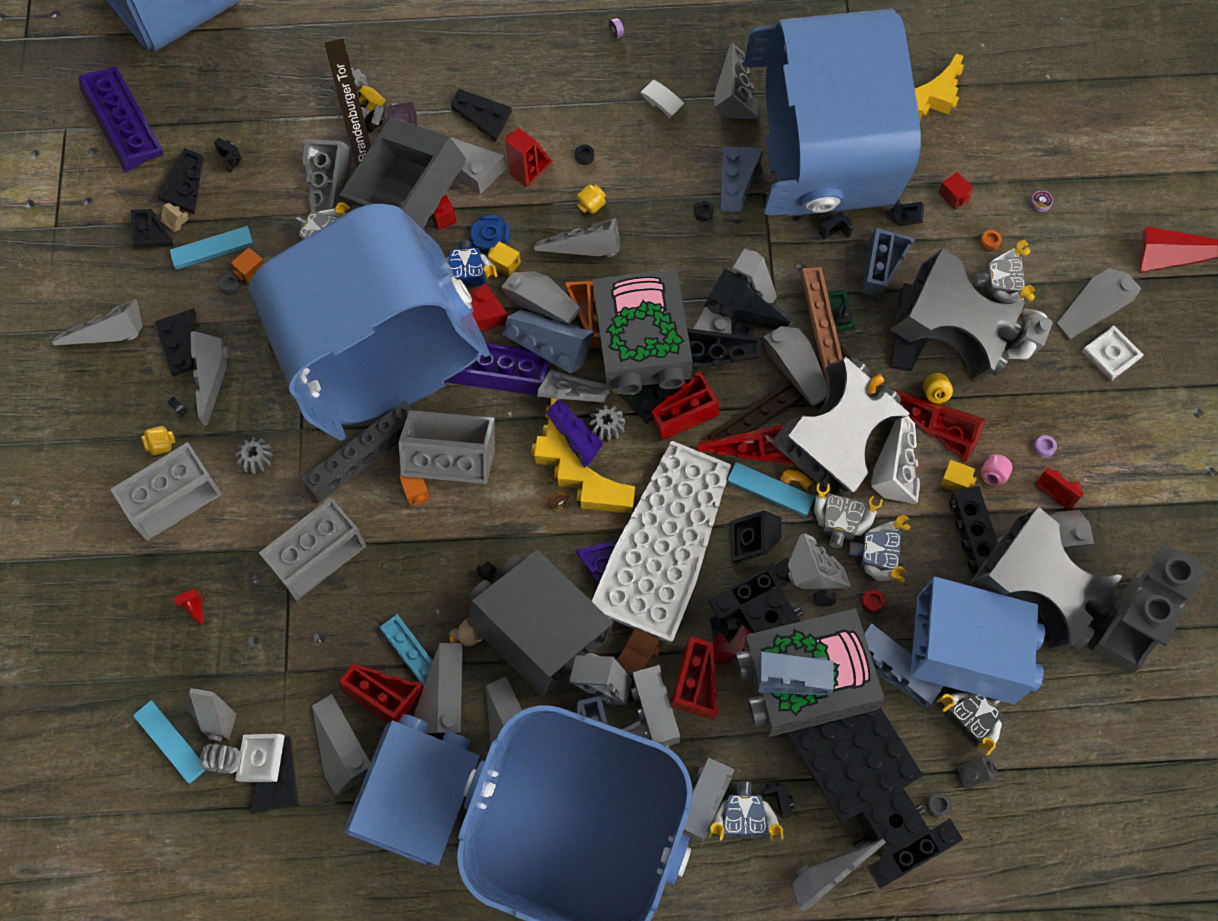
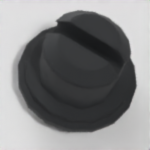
[833,305,852,323]
[477,562,496,581]

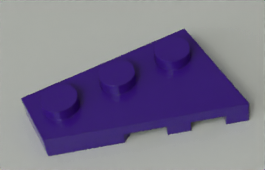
[546,399,603,468]
[576,540,618,585]

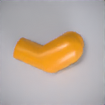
[867,373,884,395]
[780,469,814,491]

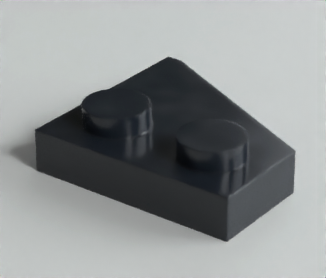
[131,209,173,248]

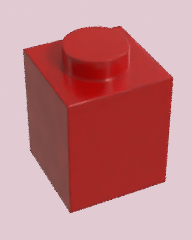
[939,172,973,209]
[431,195,457,230]

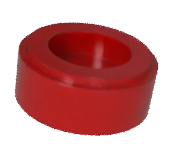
[862,590,885,613]

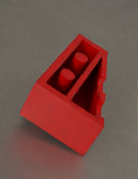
[505,127,553,187]
[469,283,508,331]
[651,371,719,441]
[670,636,718,720]
[339,664,423,723]

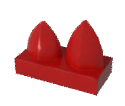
[1035,467,1084,511]
[173,588,206,625]

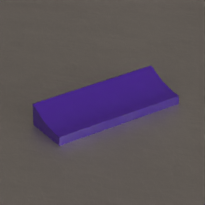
[79,67,163,173]
[443,343,550,396]

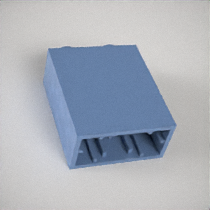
[910,576,1045,705]
[343,714,480,867]

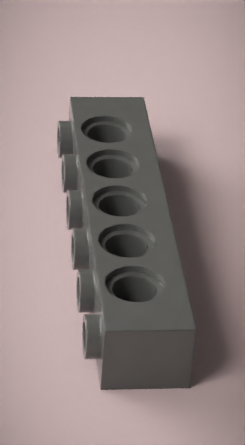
[301,401,413,503]

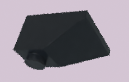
[731,510,782,563]

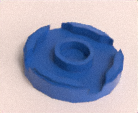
[470,215,511,253]

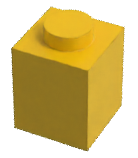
[488,241,521,277]
[940,460,976,491]

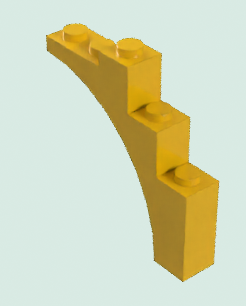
[915,54,964,121]
[531,398,635,514]

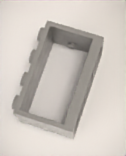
[399,410,495,484]
[110,442,222,541]
[259,497,367,601]

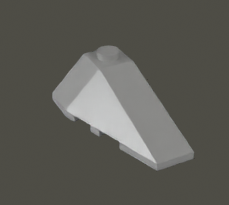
[1056,268,1141,340]
[191,331,230,425]
[997,510,1094,554]
[788,533,851,589]
[792,839,886,913]

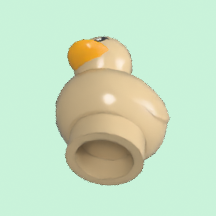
[448,619,483,646]

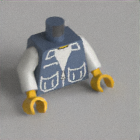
[848,515,911,583]
[709,782,783,841]

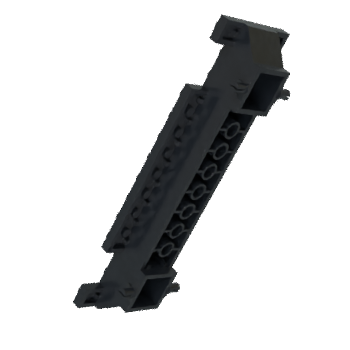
[709,558,963,889]

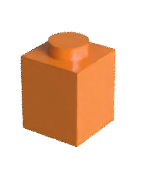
[231,247,264,285]
[399,475,430,506]

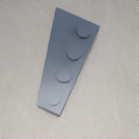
[503,310,595,374]
[864,624,943,709]

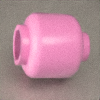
[980,454,1013,486]

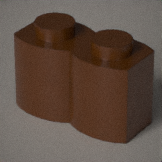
[617,628,662,679]

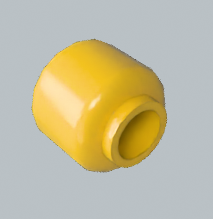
[577,184,606,214]
[923,373,953,404]
[141,426,175,456]

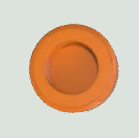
[980,230,1002,251]

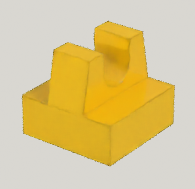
[359,85,386,111]

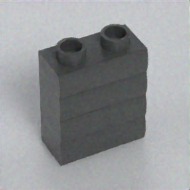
[339,117,466,229]

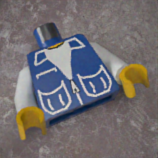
[446,240,497,287]

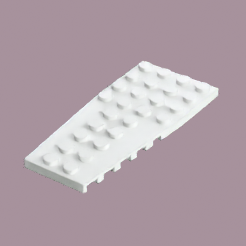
[592,441,731,644]

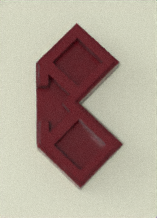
[713,625,753,665]

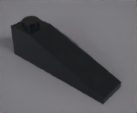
[704,268,792,329]
[891,283,929,371]
[687,328,762,370]

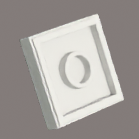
[1082,326,1144,381]
[235,734,284,782]

